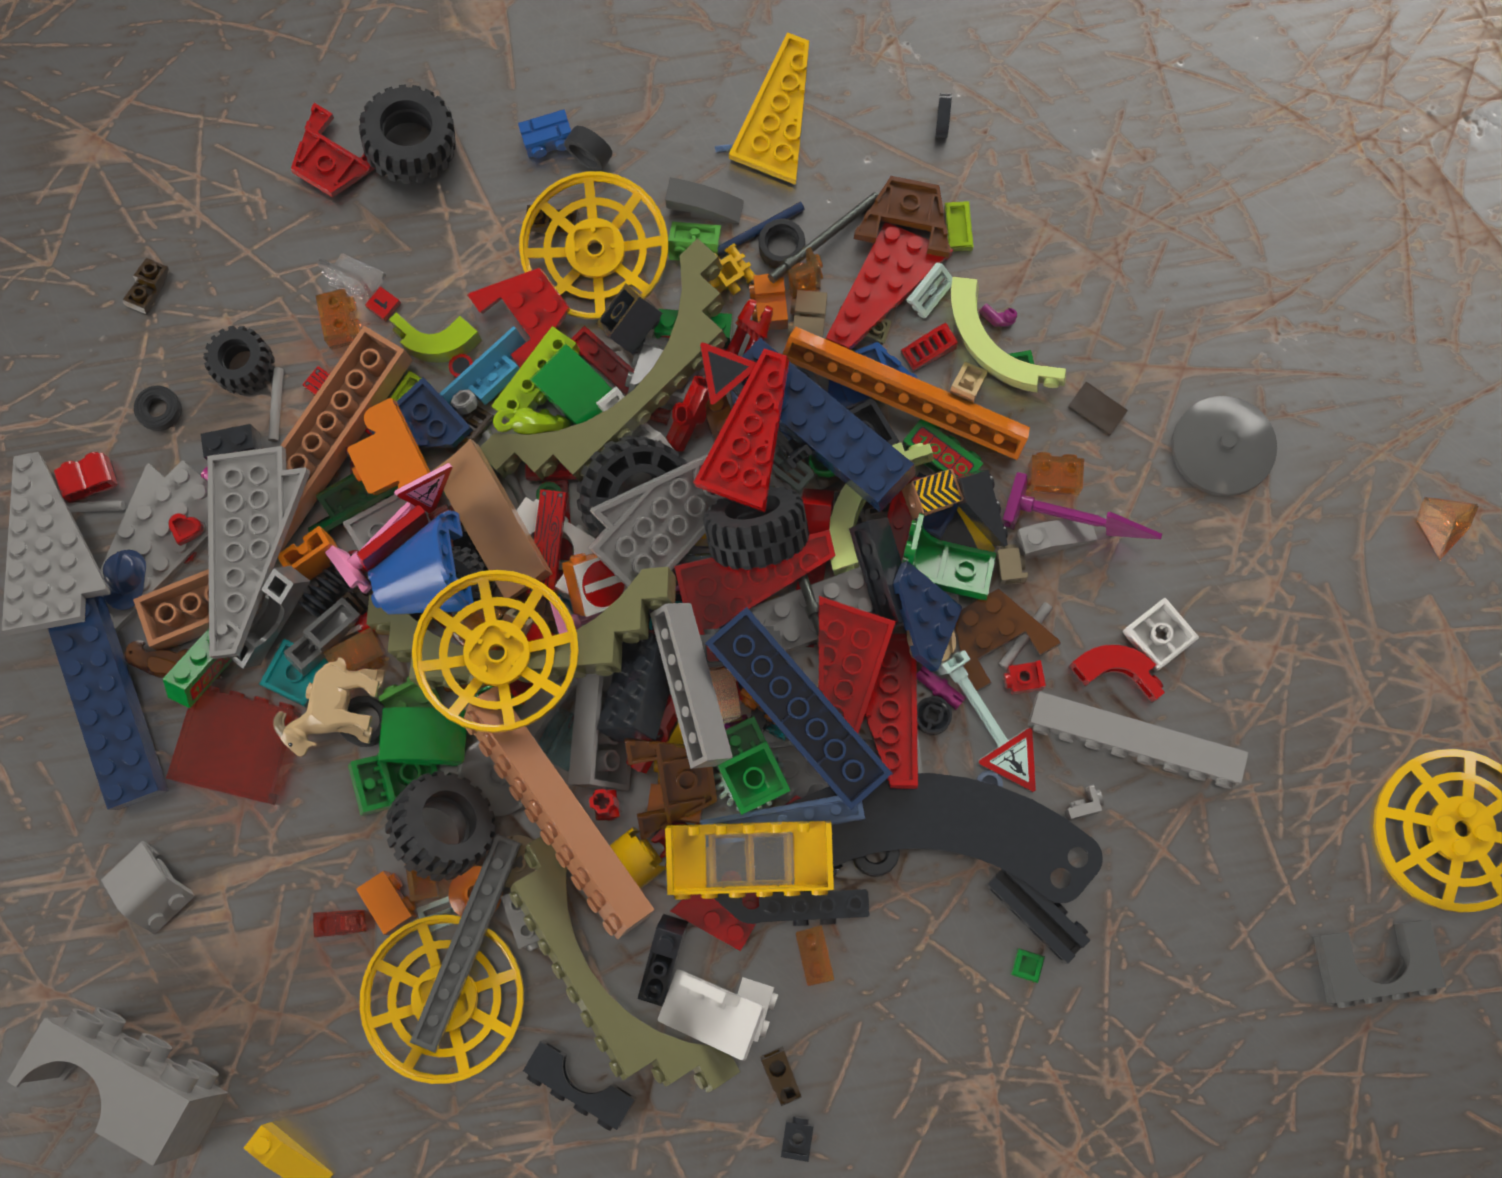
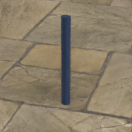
[718,201,805,257]

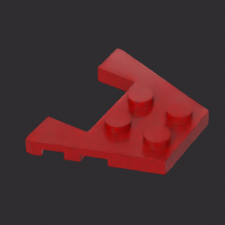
[291,103,376,197]
[467,268,571,368]

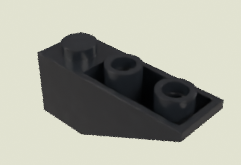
[956,470,1008,546]
[637,914,689,1007]

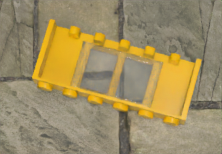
[665,820,834,900]

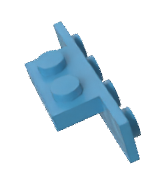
[439,326,526,409]

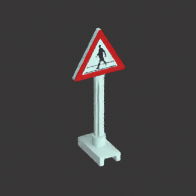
[936,650,1036,792]

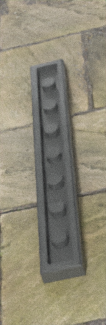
[410,834,522,1053]

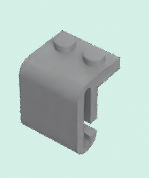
[101,841,194,935]

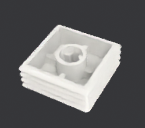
[1123,598,1199,672]

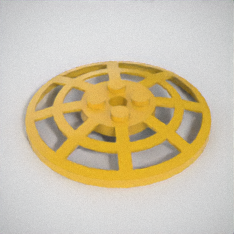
[519,171,668,319]
[412,570,579,733]
[1373,749,1502,913]
[359,915,524,1084]

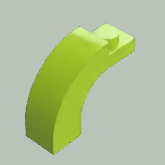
[389,313,482,363]

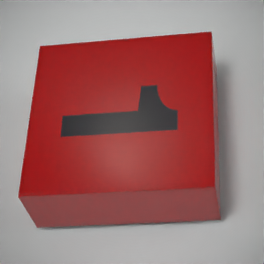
[365,286,401,322]

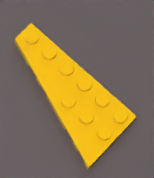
[729,32,809,185]

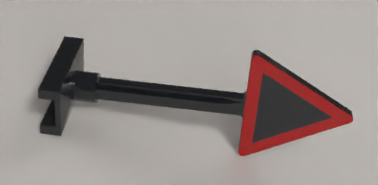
[700,342,813,472]

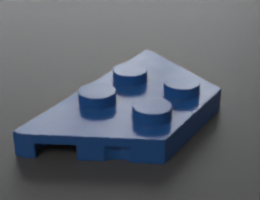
[828,342,918,409]

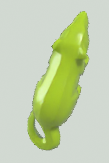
[493,408,572,435]

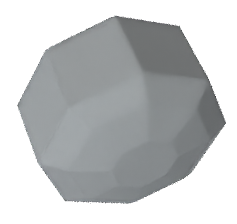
[451,390,478,415]

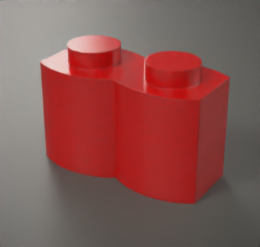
[54,452,118,502]

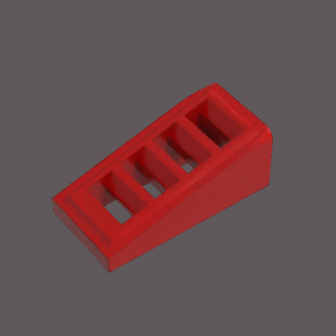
[900,322,958,372]

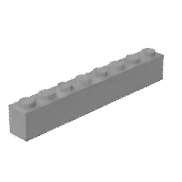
[1027,691,1249,789]

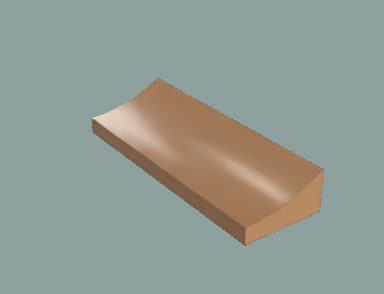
[432,439,553,599]

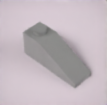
[1015,519,1097,560]

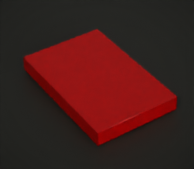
[357,505,429,573]

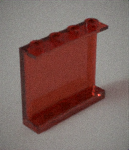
[166,685,302,805]

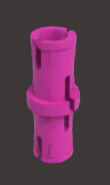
[917,666,966,710]

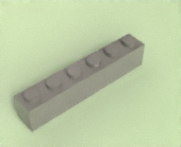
[650,603,733,769]

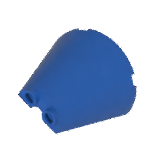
[368,511,473,615]

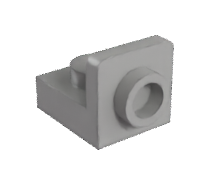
[1064,785,1104,821]

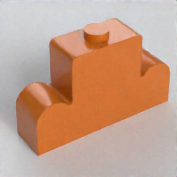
[347,398,430,495]

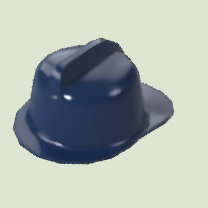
[103,549,146,610]

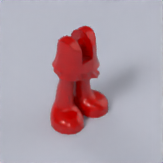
[725,299,773,355]

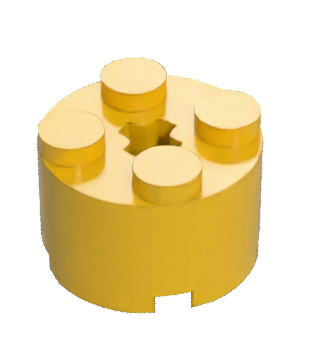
[610,827,666,890]

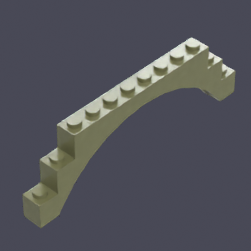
[480,238,728,482]
[367,567,676,690]
[509,836,741,1093]

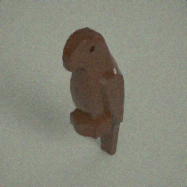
[125,640,223,680]

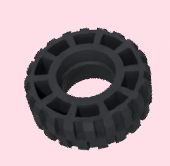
[577,436,687,538]

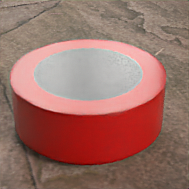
[448,354,473,379]

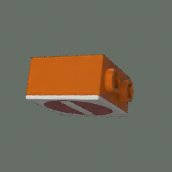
[561,553,628,617]

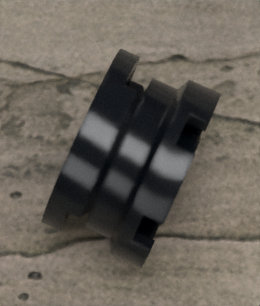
[917,696,952,736]

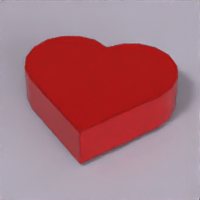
[168,513,204,546]

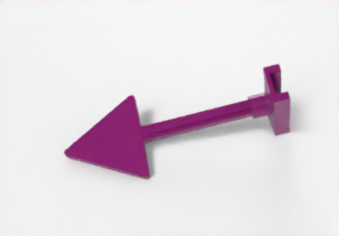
[1002,472,1162,539]

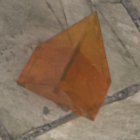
[1417,497,1479,560]

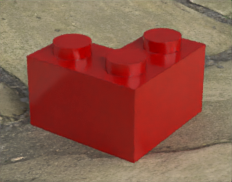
[800,488,834,534]

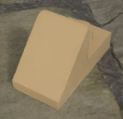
[950,362,988,403]

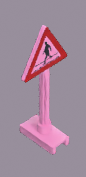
[325,463,453,594]

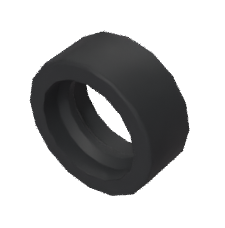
[564,125,613,171]
[758,219,806,269]
[340,696,386,747]

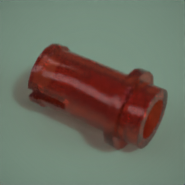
[649,407,672,425]

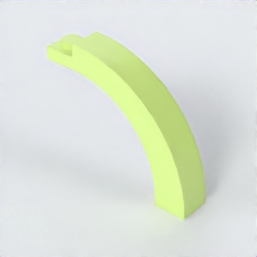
[951,277,1066,393]
[829,442,933,576]

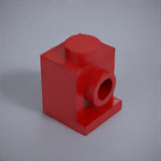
[1003,660,1046,695]

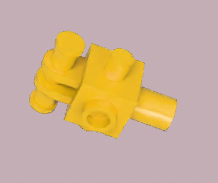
[708,243,755,296]

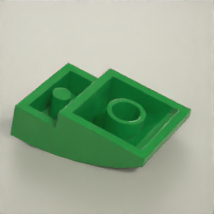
[530,344,612,425]
[378,707,466,766]
[717,716,791,815]
[348,753,438,816]

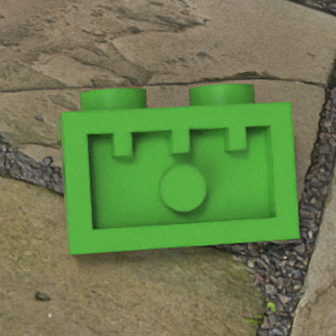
[668,221,721,261]
[378,676,443,708]

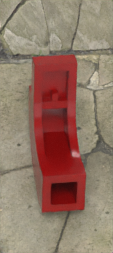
[1069,645,1165,703]

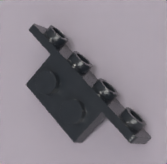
[759,889,870,926]

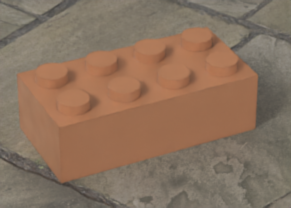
[133,569,258,650]

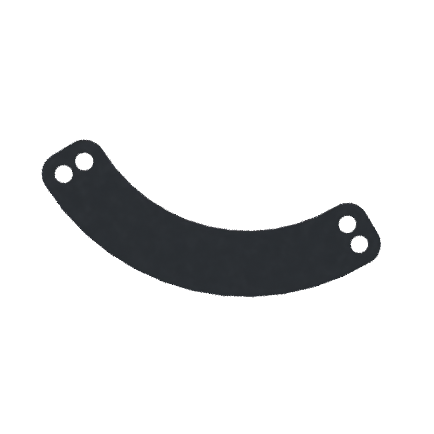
[714,773,1103,924]

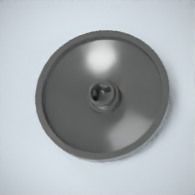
[1172,396,1277,497]

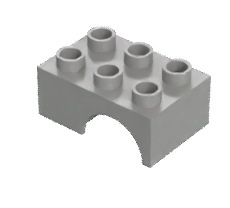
[7,1007,228,1166]

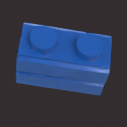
[518,109,571,158]

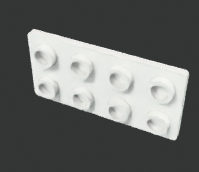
[658,969,765,1061]

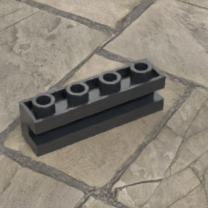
[849,517,903,626]
[985,869,1091,964]

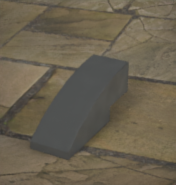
[665,177,744,225]
[284,597,361,676]

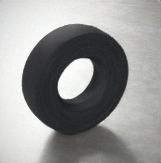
[134,385,181,431]

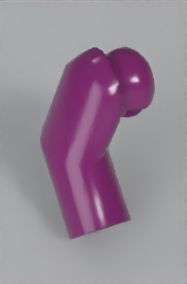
[978,303,1017,327]

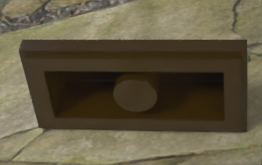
[1068,382,1128,435]

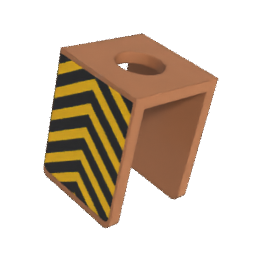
[902,469,963,520]

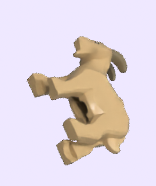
[273,657,386,757]

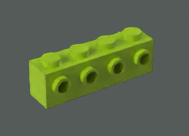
[492,326,580,421]

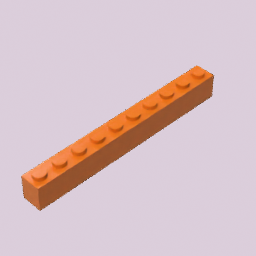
[782,326,1030,460]

